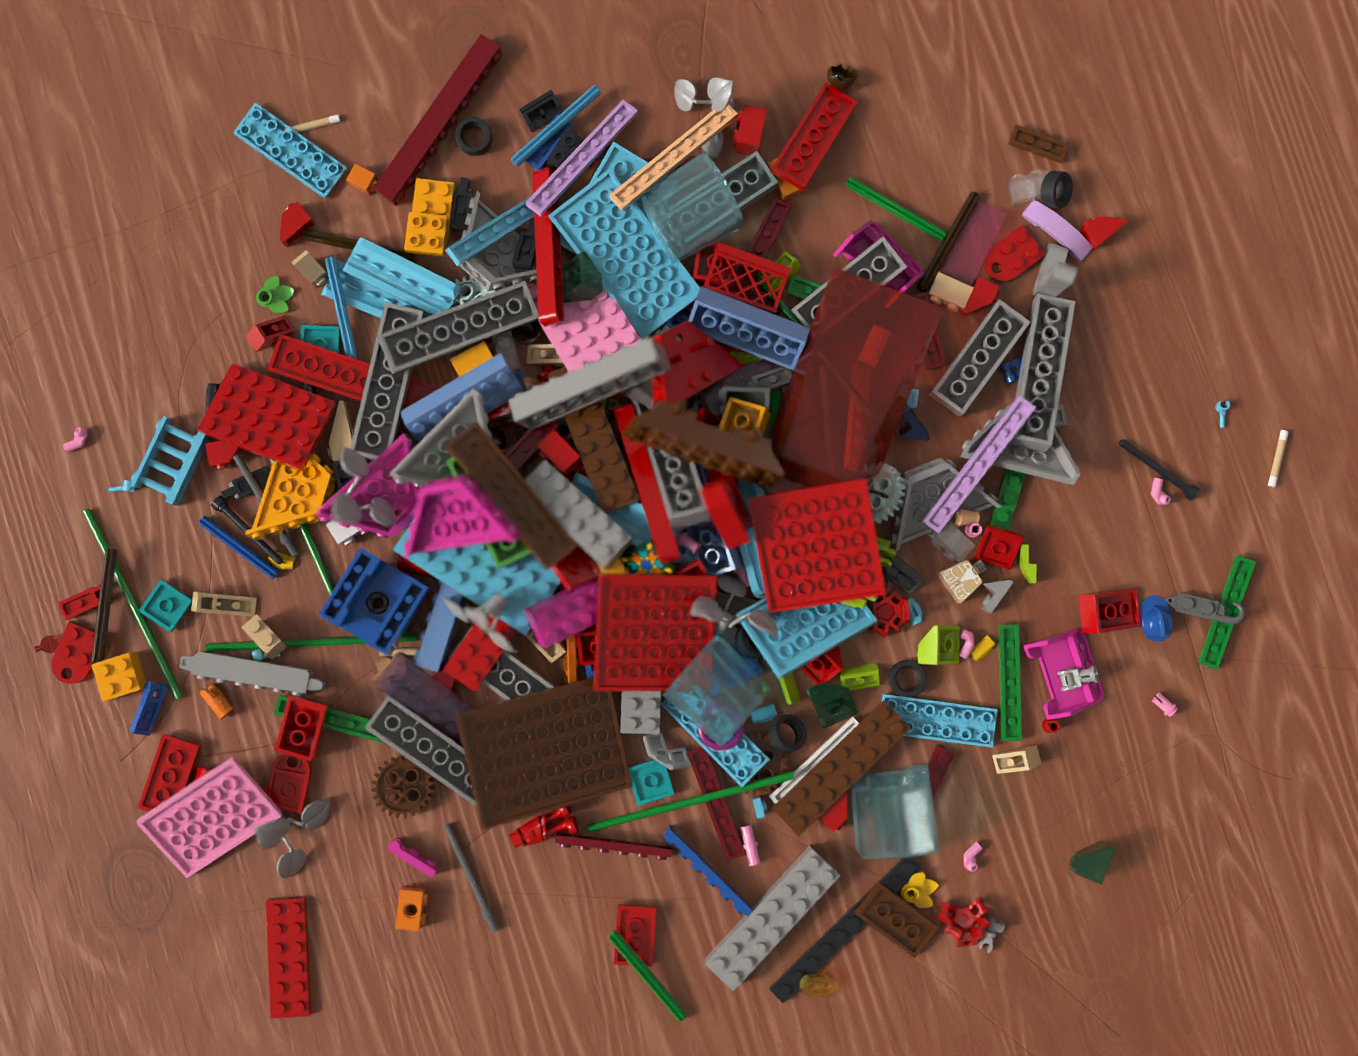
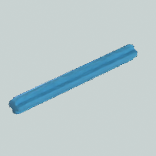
[511,85,601,167]
[325,256,358,360]

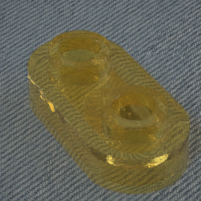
[799,975,837,997]

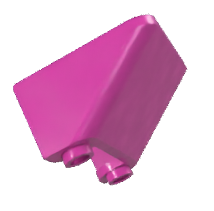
[1024,628,1104,719]

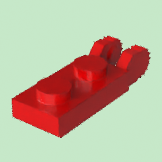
[57,585,116,621]

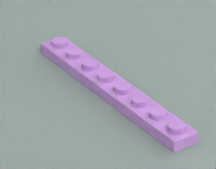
[526,100,638,217]
[922,395,1036,533]

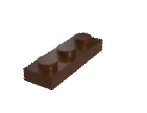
[1008,125,1069,163]

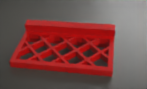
[703,242,792,313]

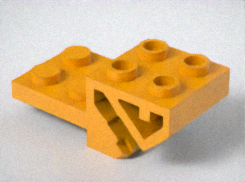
[404,178,455,256]

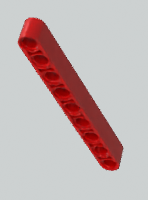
[532,166,564,327]
[613,403,680,564]

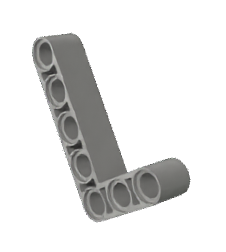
[1032,243,1077,297]

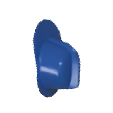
[1140,596,1173,642]

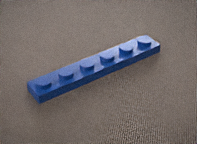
[664,826,753,916]

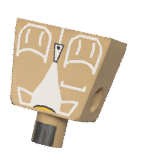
[936,560,986,603]

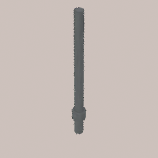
[233,453,299,557]
[443,823,499,933]

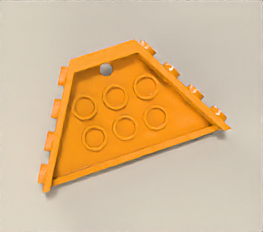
[245,452,336,540]

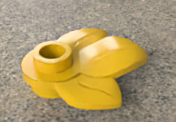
[901,872,939,908]

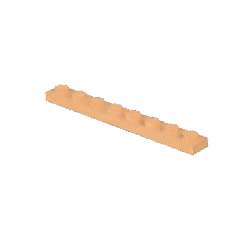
[610,104,738,211]

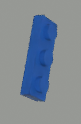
[525,114,573,171]

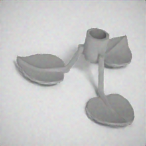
[675,77,734,159]
[333,447,396,526]
[692,574,778,638]
[443,593,519,653]
[254,798,330,879]

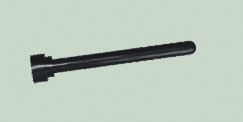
[1119,439,1200,501]
[210,495,283,564]

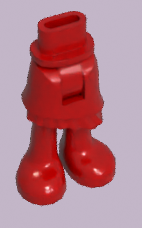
[509,806,579,848]

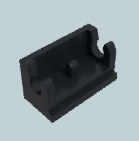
[519,90,563,132]

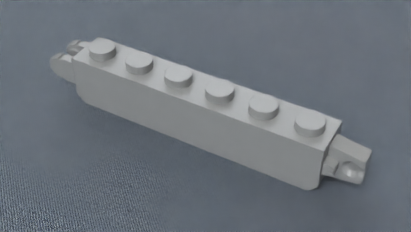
[179,651,327,696]

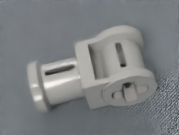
[1057,665,1099,691]

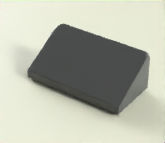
[886,555,924,595]

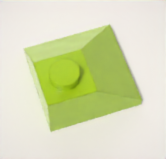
[917,625,960,665]

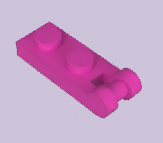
[388,838,439,877]

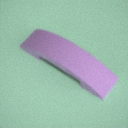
[1021,200,1093,262]

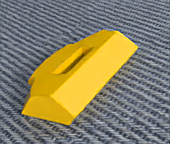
[268,551,296,570]
[970,635,996,661]

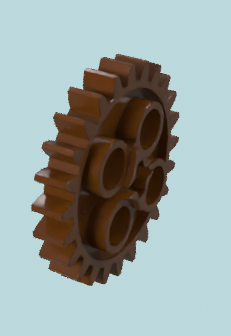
[728,732,788,796]
[371,755,435,818]

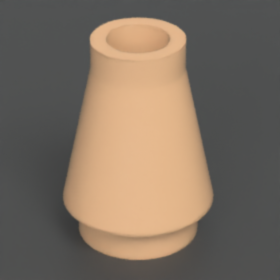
[949,508,980,527]

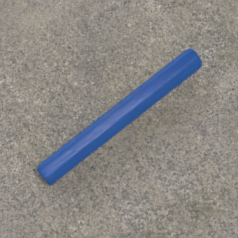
[199,516,279,579]

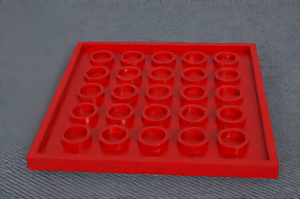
[748,478,886,613]
[593,573,717,691]

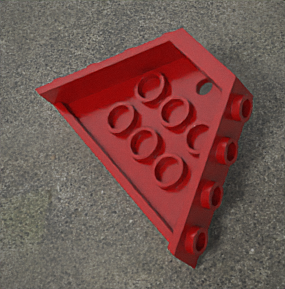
[652,320,744,408]

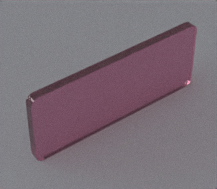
[941,202,1007,286]

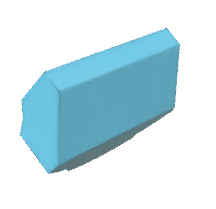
[908,598,923,626]
[750,704,778,723]

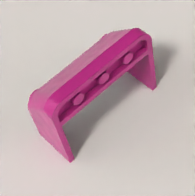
[833,221,924,309]

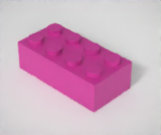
[524,578,598,648]

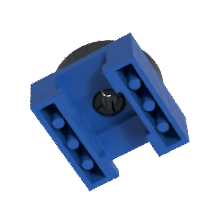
[318,547,431,656]

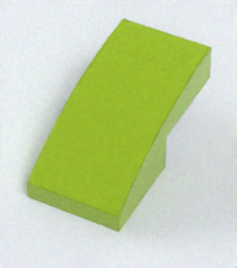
[1017,544,1036,584]

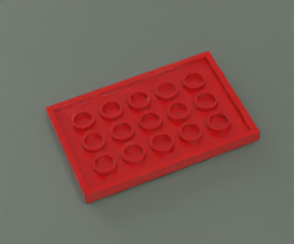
[197,363,336,472]

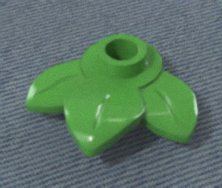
[256,276,294,314]

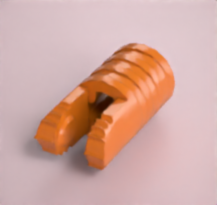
[200,684,234,720]

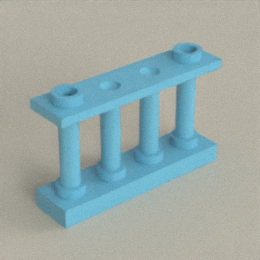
[130,416,211,506]

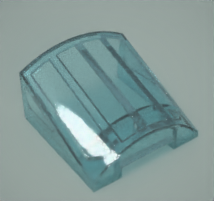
[636,151,743,264]
[663,632,771,747]
[851,764,940,859]

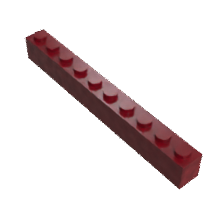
[373,34,502,206]

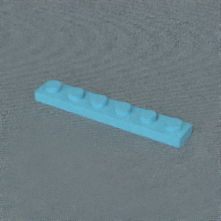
[446,196,534,266]

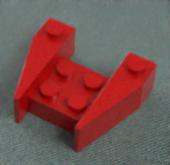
[700,469,753,549]

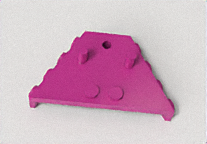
[316,434,420,538]
[404,475,521,558]

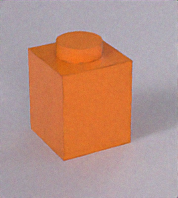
[346,164,378,195]

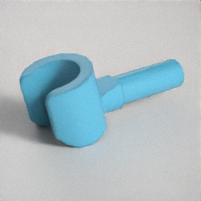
[1215,400,1230,428]
[108,480,135,492]
[252,649,281,661]

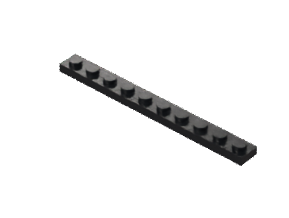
[769,853,922,1003]

